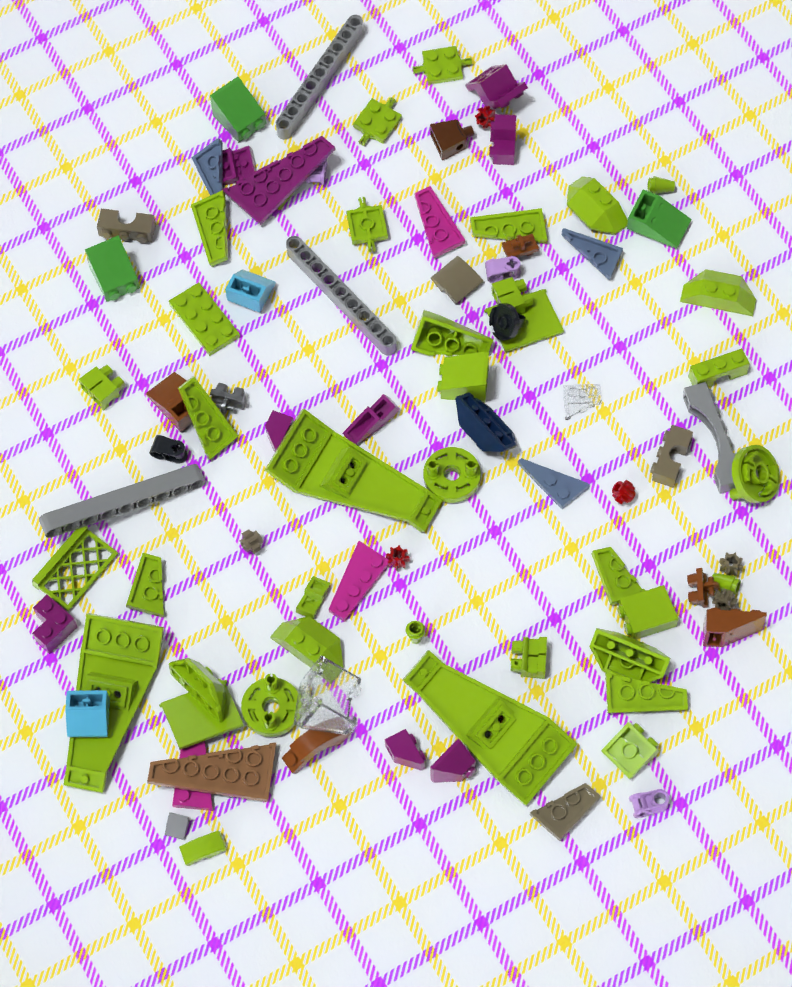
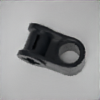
[149,435,188,464]

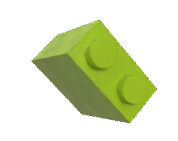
[617,585,678,640]

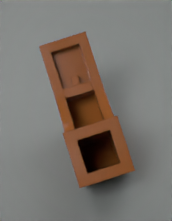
[282,717,352,774]

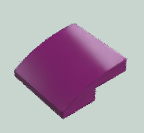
[223,145,256,185]

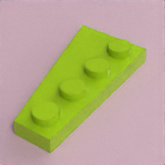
[191,190,228,267]
[470,208,548,244]
[178,376,238,460]
[605,673,688,713]

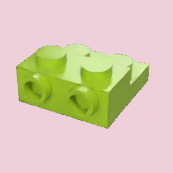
[601,722,660,779]

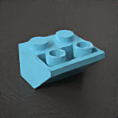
[225,269,276,312]
[65,690,110,737]

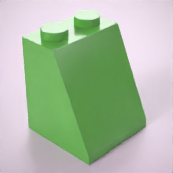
[210,77,267,143]
[85,235,140,302]

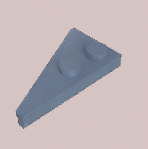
[191,138,223,196]
[561,228,623,280]
[518,458,590,509]

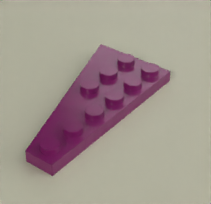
[222,136,336,225]

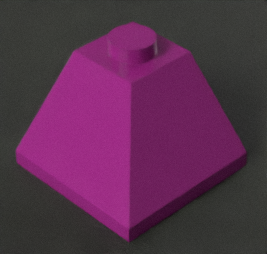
[430,739,476,783]

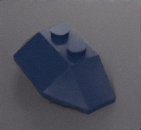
[455,393,517,452]

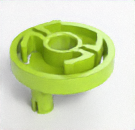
[729,445,780,503]
[423,447,481,503]
[241,673,302,737]

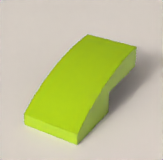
[295,576,331,619]
[179,830,227,866]

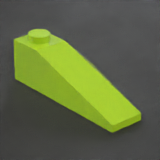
[411,310,493,356]

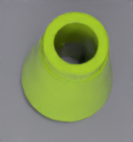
[647,176,675,194]
[712,572,741,595]
[405,621,425,644]

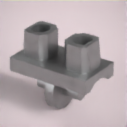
[210,383,245,415]

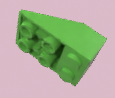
[627,189,692,249]

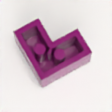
[489,114,517,165]
[32,595,78,654]

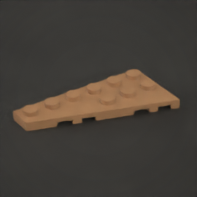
[147,742,276,802]

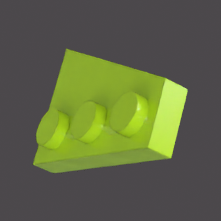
[591,547,646,605]
[126,553,164,618]

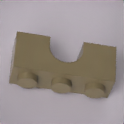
[97,208,156,243]
[650,425,693,488]

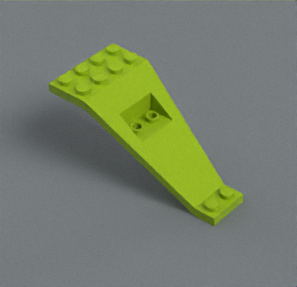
[264,409,442,533]
[63,613,165,793]

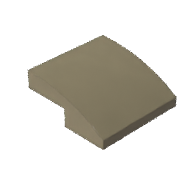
[430,255,483,304]

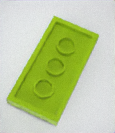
[168,282,240,356]

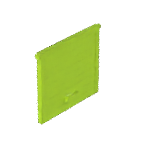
[484,289,564,353]
[159,680,244,750]

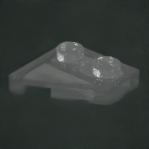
[563,384,602,420]

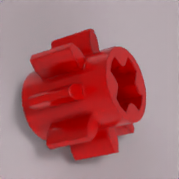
[474,105,496,129]
[612,480,636,505]
[386,545,410,571]

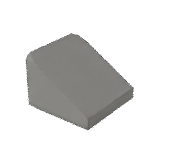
[164,812,190,840]

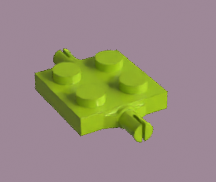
[412,46,472,85]
[353,97,402,146]
[346,197,388,253]

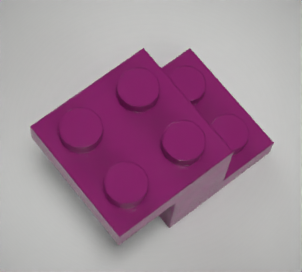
[465,64,528,109]

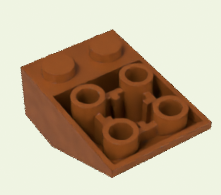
[145,372,192,432]
[703,608,767,647]

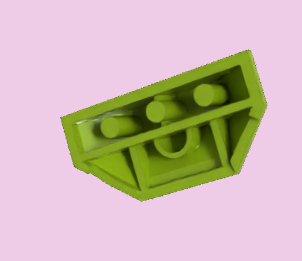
[567,176,628,235]
[680,269,756,317]
[270,616,344,683]
[589,628,671,682]
[168,658,226,723]

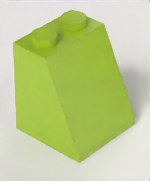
[437,352,489,403]

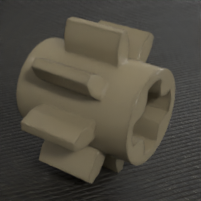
[239,529,263,554]
[719,552,743,576]
[712,588,738,610]

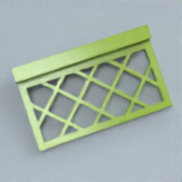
[32,526,118,612]

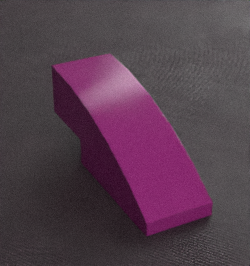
[342,394,400,445]

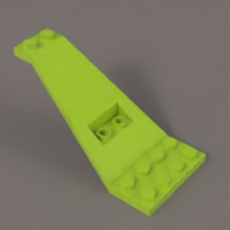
[402,650,577,806]

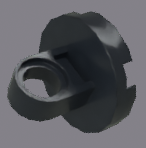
[489,303,526,341]

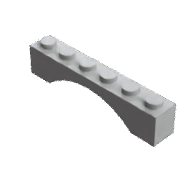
[683,382,736,494]

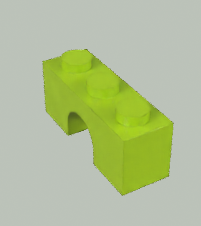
[688,348,750,388]

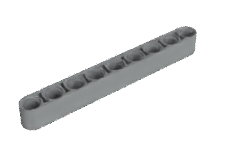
[276,15,364,140]
[286,236,397,356]
[38,464,206,538]

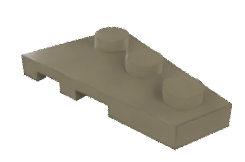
[529,783,601,841]

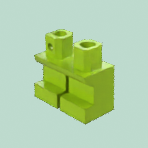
[491,277,533,313]
[78,365,125,411]
[510,636,547,679]

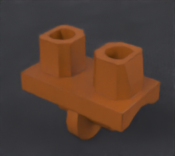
[502,234,539,258]
[687,568,720,608]

